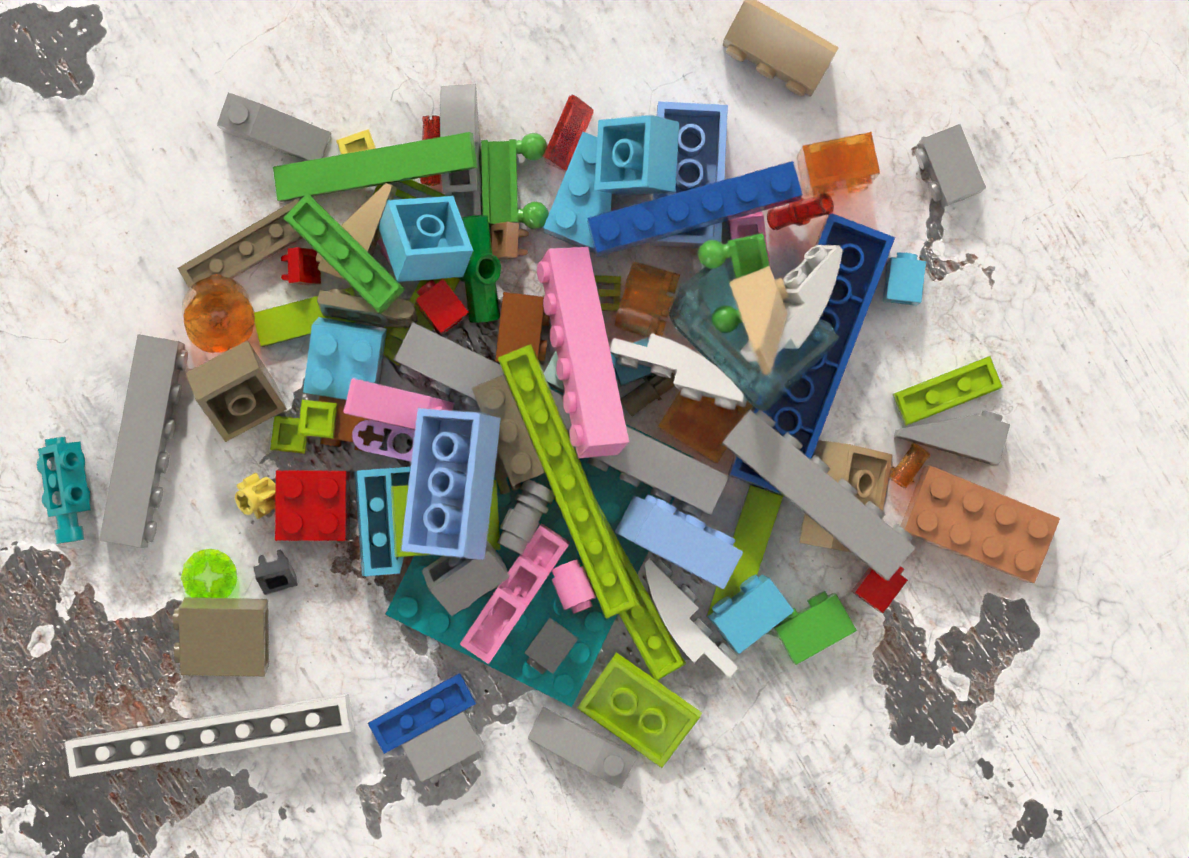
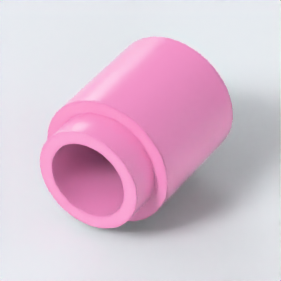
[552,559,597,614]

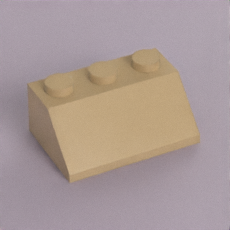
[722,0,839,96]
[800,440,893,553]

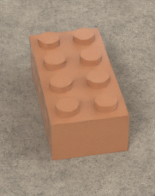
[900,465,1060,583]

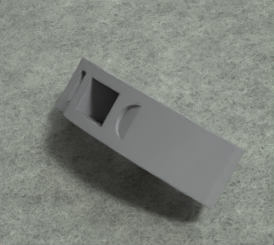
[440,84,483,217]

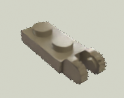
[317,289,418,329]

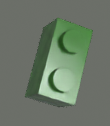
[773,591,857,665]

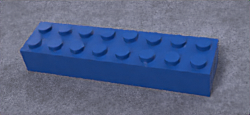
[728,213,895,497]

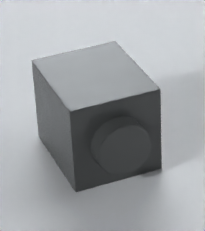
[525,617,578,674]

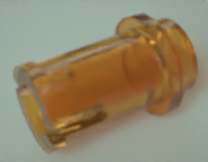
[889,443,931,489]

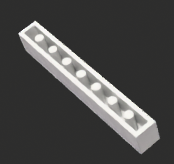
[65,694,354,777]

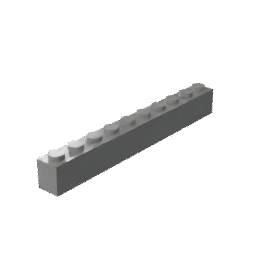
[394,322,729,518]

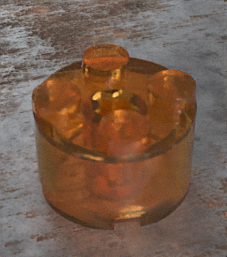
[614,261,681,338]
[182,274,255,353]

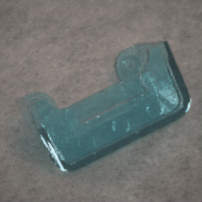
[669,258,839,411]

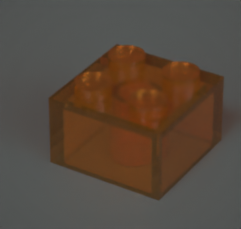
[796,132,880,200]
[657,390,754,465]

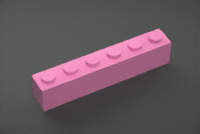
[537,247,629,458]

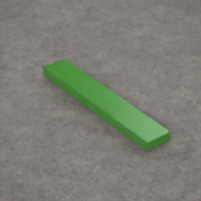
[273,132,477,202]

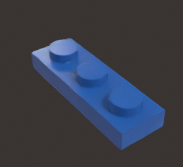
[368,672,477,754]

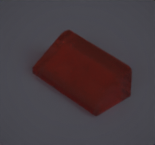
[543,94,594,172]

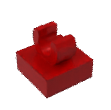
[281,247,321,285]

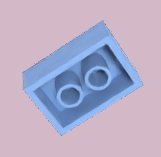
[614,494,743,589]

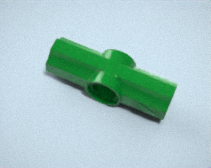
[458,215,501,323]

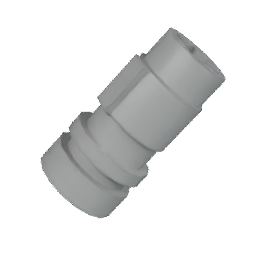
[497,479,555,555]

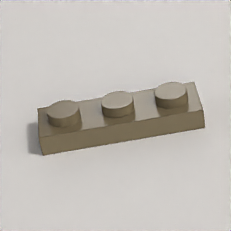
[471,374,545,486]

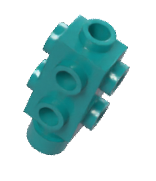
[37,437,91,544]

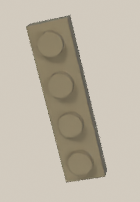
[177,199,303,299]

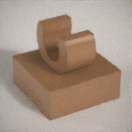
[490,222,529,260]

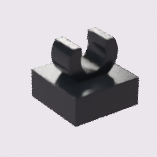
[253,549,298,595]

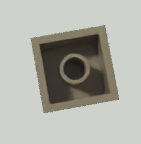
[185,340,287,442]

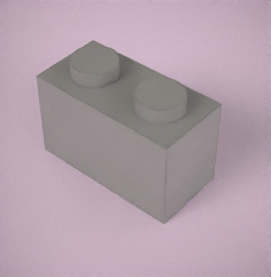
[915,124,986,208]
[422,541,510,616]
[401,710,485,784]

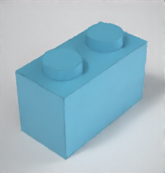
[708,574,794,654]

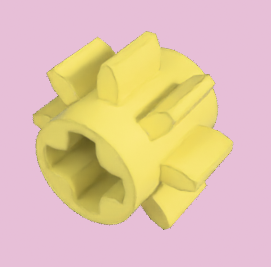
[235,473,276,519]

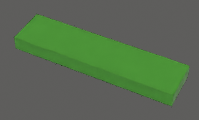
[284,193,405,314]

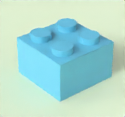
[594,115,679,196]
[379,196,473,282]
[303,317,387,400]

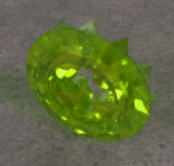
[180,549,237,598]

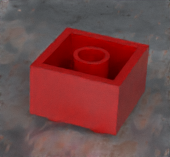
[275,470,350,541]

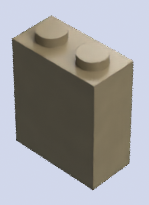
[173,597,269,677]

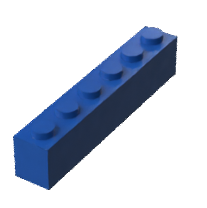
[587,161,803,257]

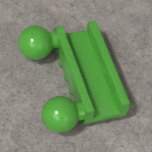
[481,133,549,229]
[698,233,770,333]

